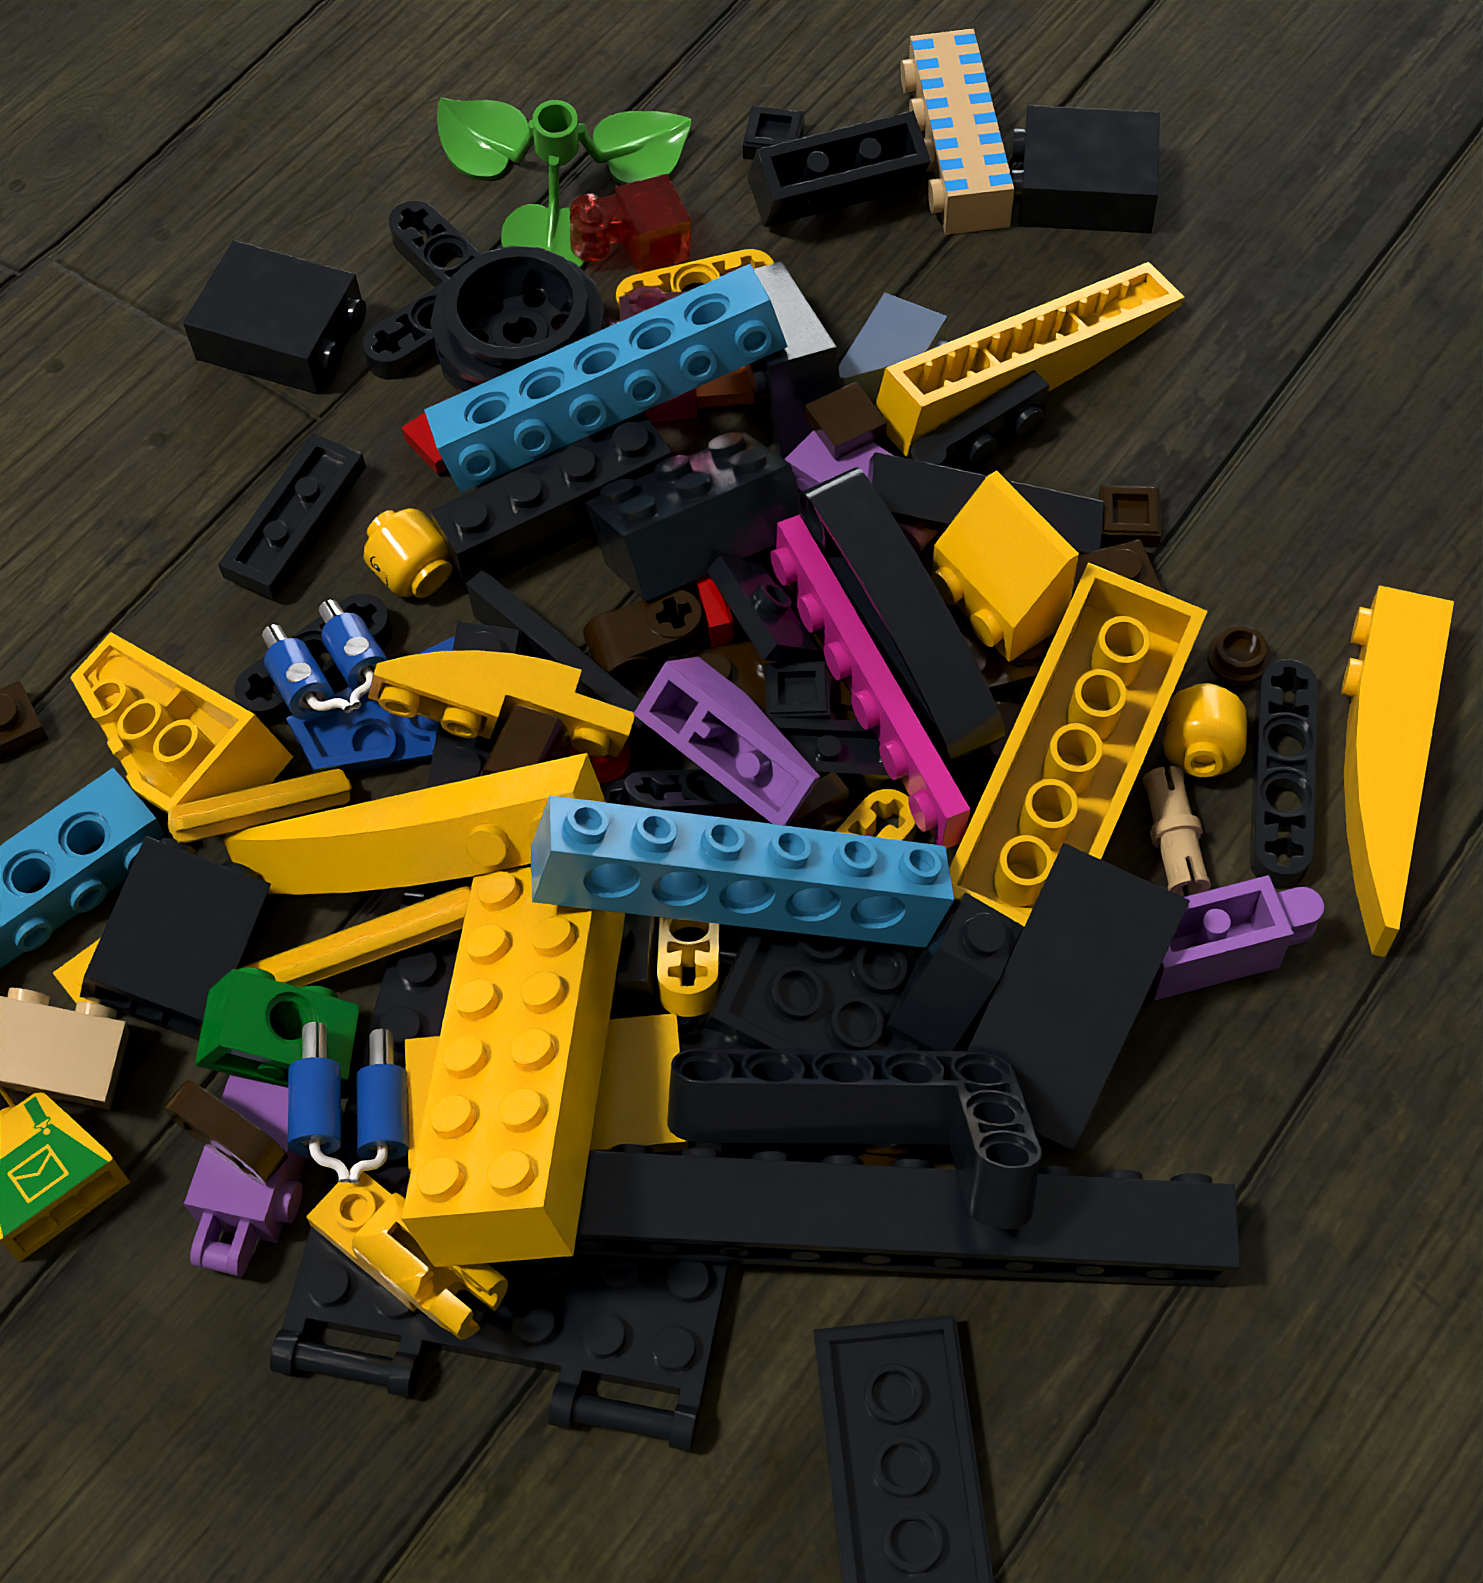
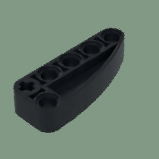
[798,467,1005,766]

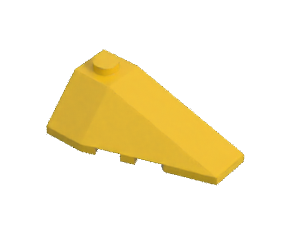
[70,632,293,814]

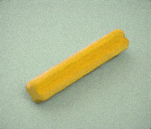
[167,769,352,844]

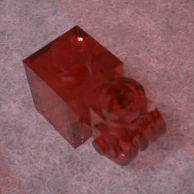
[569,174,692,273]

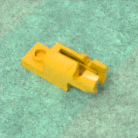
[306,1164,508,1340]

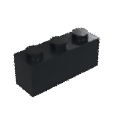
[747,110,931,228]

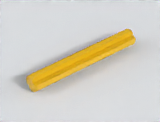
[237,886,471,987]

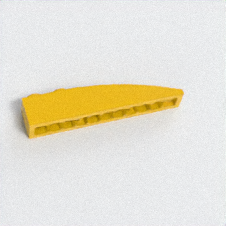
[875,262,1185,457]
[1341,585,1454,957]
[222,753,606,895]

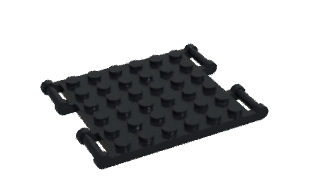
[270,890,755,1452]

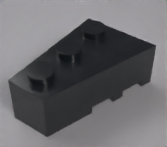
[745,261,841,459]

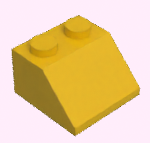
[931,470,1079,662]

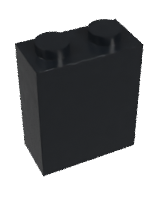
[1011,105,1160,234]
[183,240,366,395]
[79,836,271,1041]

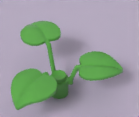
[437,98,691,268]

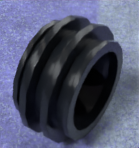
[430,246,606,393]

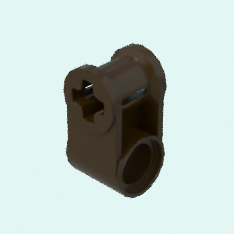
[583,589,706,689]

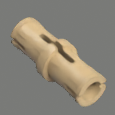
[1143,766,1211,897]

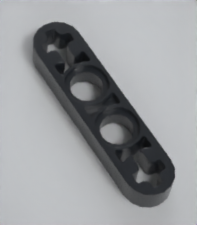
[1249,659,1318,889]

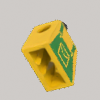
[0,1087,130,1262]

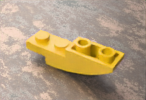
[368,650,635,757]

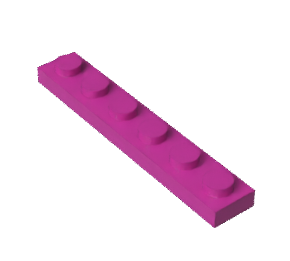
[771,515,970,849]

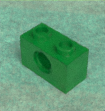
[195,968,360,1088]

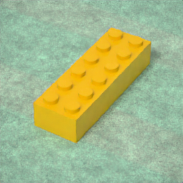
[949,562,1208,952]
[401,867,626,1267]

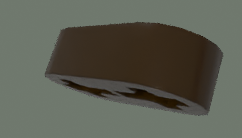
[163,1080,288,1185]

